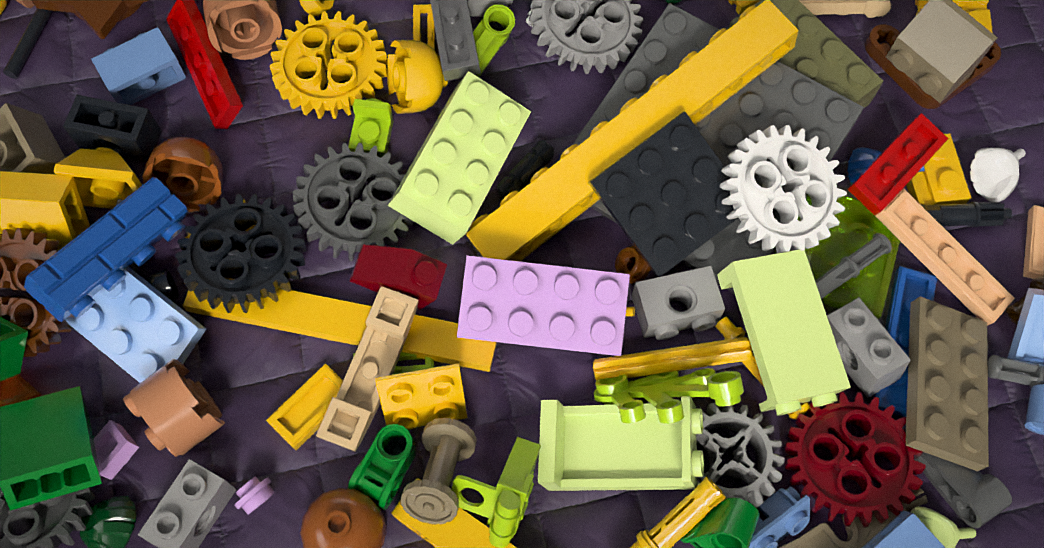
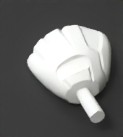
[970,148,1026,202]

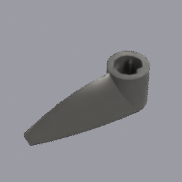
[903,427,1012,528]

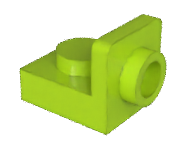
[348,98,394,158]

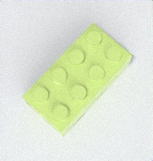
[388,71,531,245]

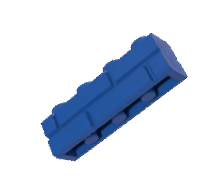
[24,177,188,322]

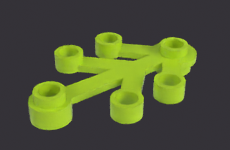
[593,368,744,424]

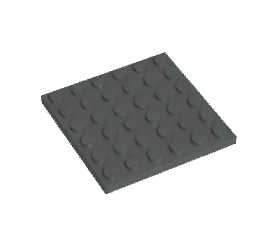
[573,3,864,295]

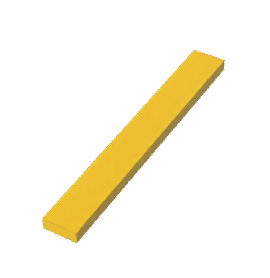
[183,278,497,372]

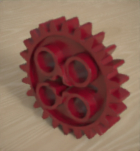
[784,392,926,528]

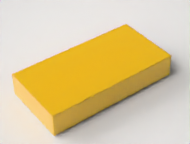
[266,363,343,451]

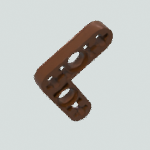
[864,24,1001,109]

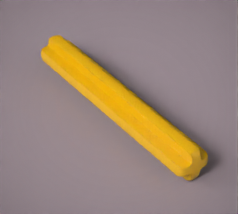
[593,337,752,381]

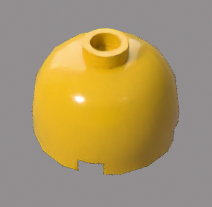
[387,40,448,114]

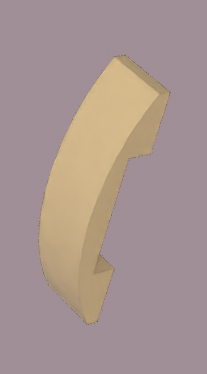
[316,286,419,452]

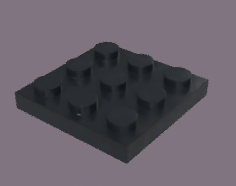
[588,111,738,277]

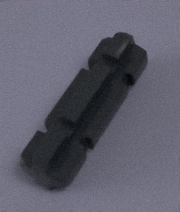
[497,140,554,198]

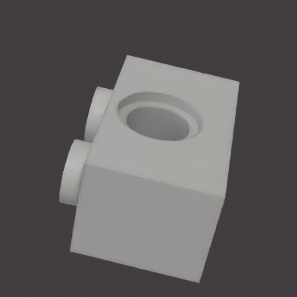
[632,266,725,340]
[827,298,911,399]
[138,459,236,548]

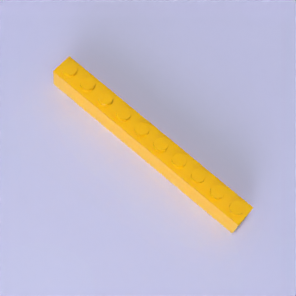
[466,0,799,262]

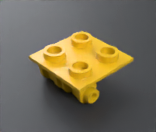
[375,363,468,430]

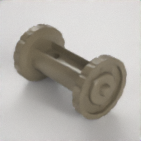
[401,418,477,525]

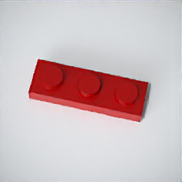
[847,113,949,216]

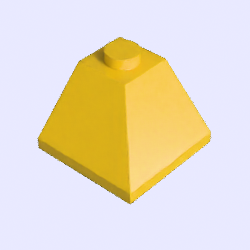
[54,147,142,209]

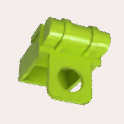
[451,437,541,548]

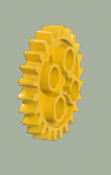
[270,11,387,119]

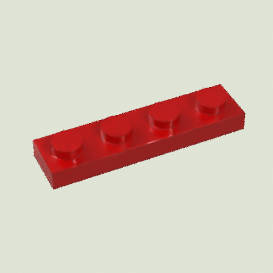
[166,0,243,129]

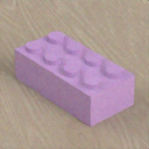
[457,255,630,356]

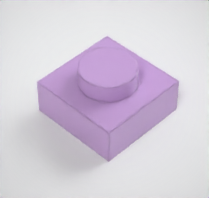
[94,420,139,480]

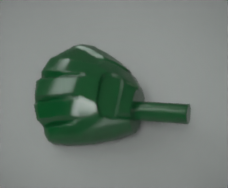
[80,495,137,548]

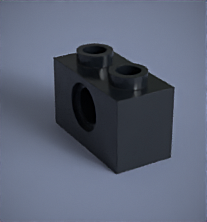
[63,95,162,162]

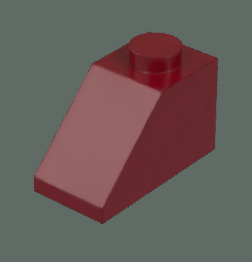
[349,244,447,310]

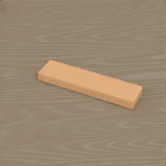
[875,189,1015,326]

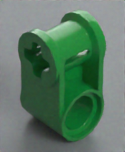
[348,424,417,510]
[680,497,760,548]

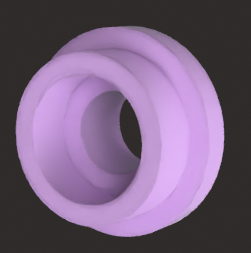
[234,476,275,515]

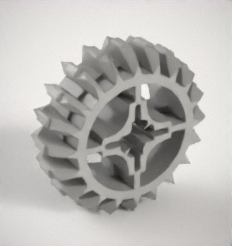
[696,403,785,507]

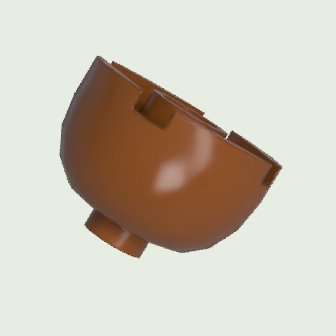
[143,137,223,212]
[300,488,387,548]

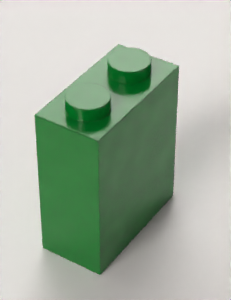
[0,386,102,511]

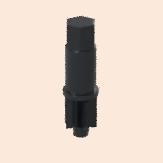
[921,202,1012,227]

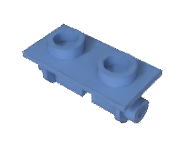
[749,487,810,548]

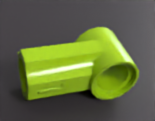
[473,4,515,77]

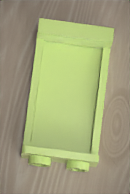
[717,250,851,416]
[538,396,704,491]

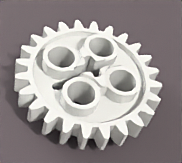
[720,125,847,254]

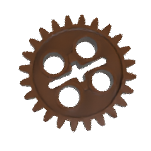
[0,228,74,357]

